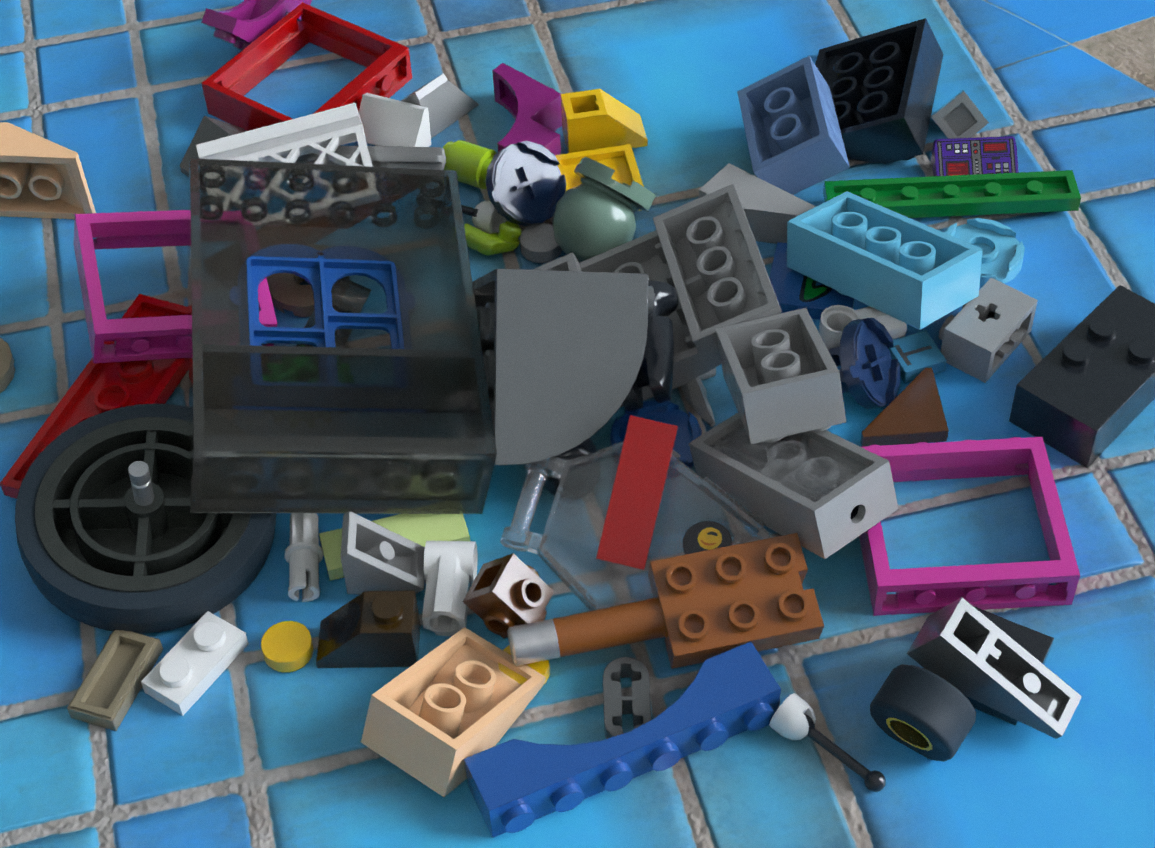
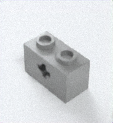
[939,278,1038,383]

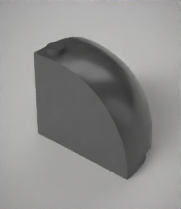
[463,269,655,465]

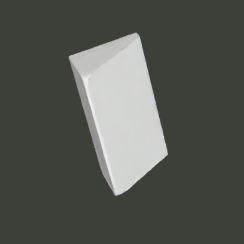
[359,93,432,147]

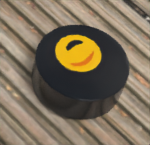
[683,521,733,555]

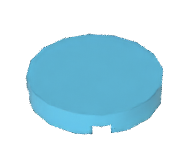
[943,218,1025,288]

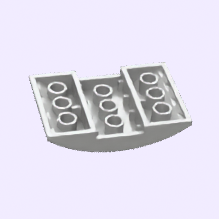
[532,183,782,407]

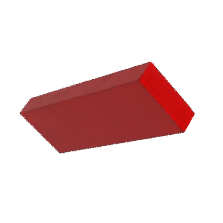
[596,415,678,570]

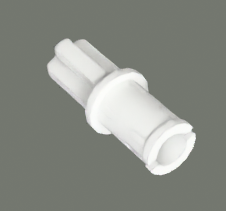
[285,507,324,602]

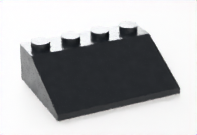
[815,18,944,164]

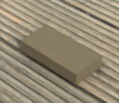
[67,630,163,731]

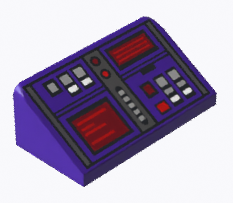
[931,136,1019,176]

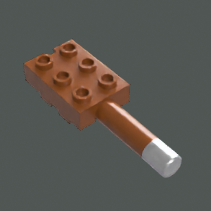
[507,533,824,669]

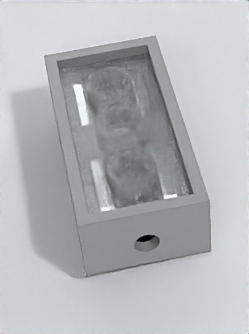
[689,413,898,559]

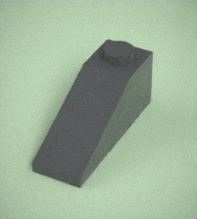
[907,597,1082,739]

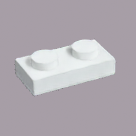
[141,611,249,716]

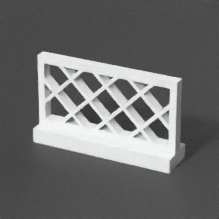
[196,103,381,233]

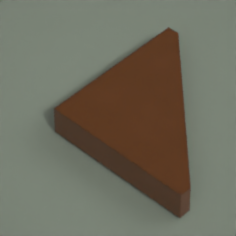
[861,368,949,447]

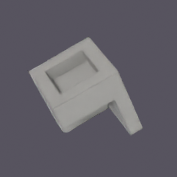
[931,90,989,139]

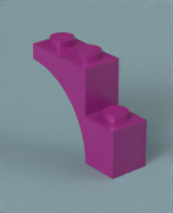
[201,0,312,50]
[492,63,562,155]

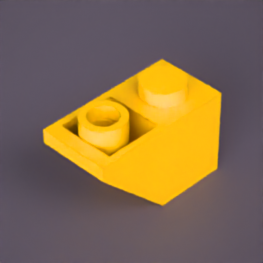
[561,89,648,153]

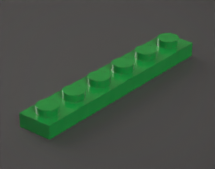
[823,170,1081,218]

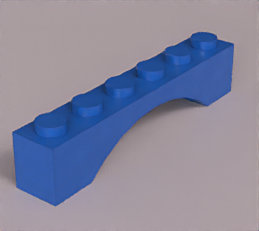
[464,642,781,838]

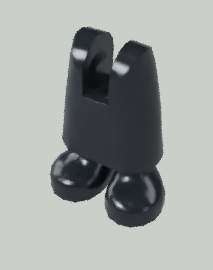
[622,280,679,412]

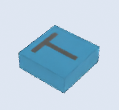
[889,330,947,383]

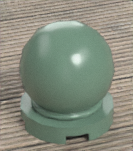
[552,157,656,263]

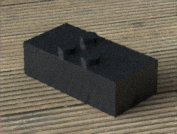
[1009,285,1155,468]

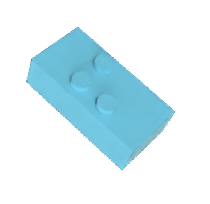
[787,191,982,330]

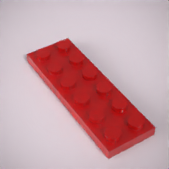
[0,294,213,499]

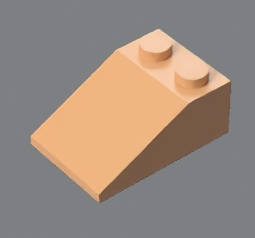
[0,122,96,219]
[361,627,546,797]

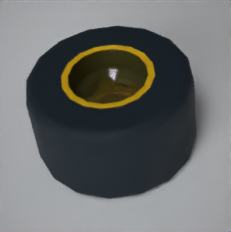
[870,664,976,762]

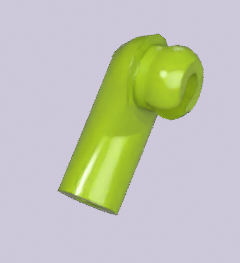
[457,221,521,256]

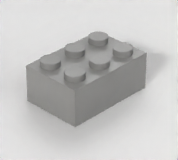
[715,308,846,444]

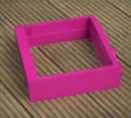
[74,208,277,364]
[859,437,1080,616]

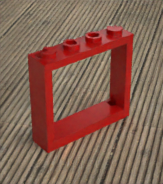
[201,2,412,131]

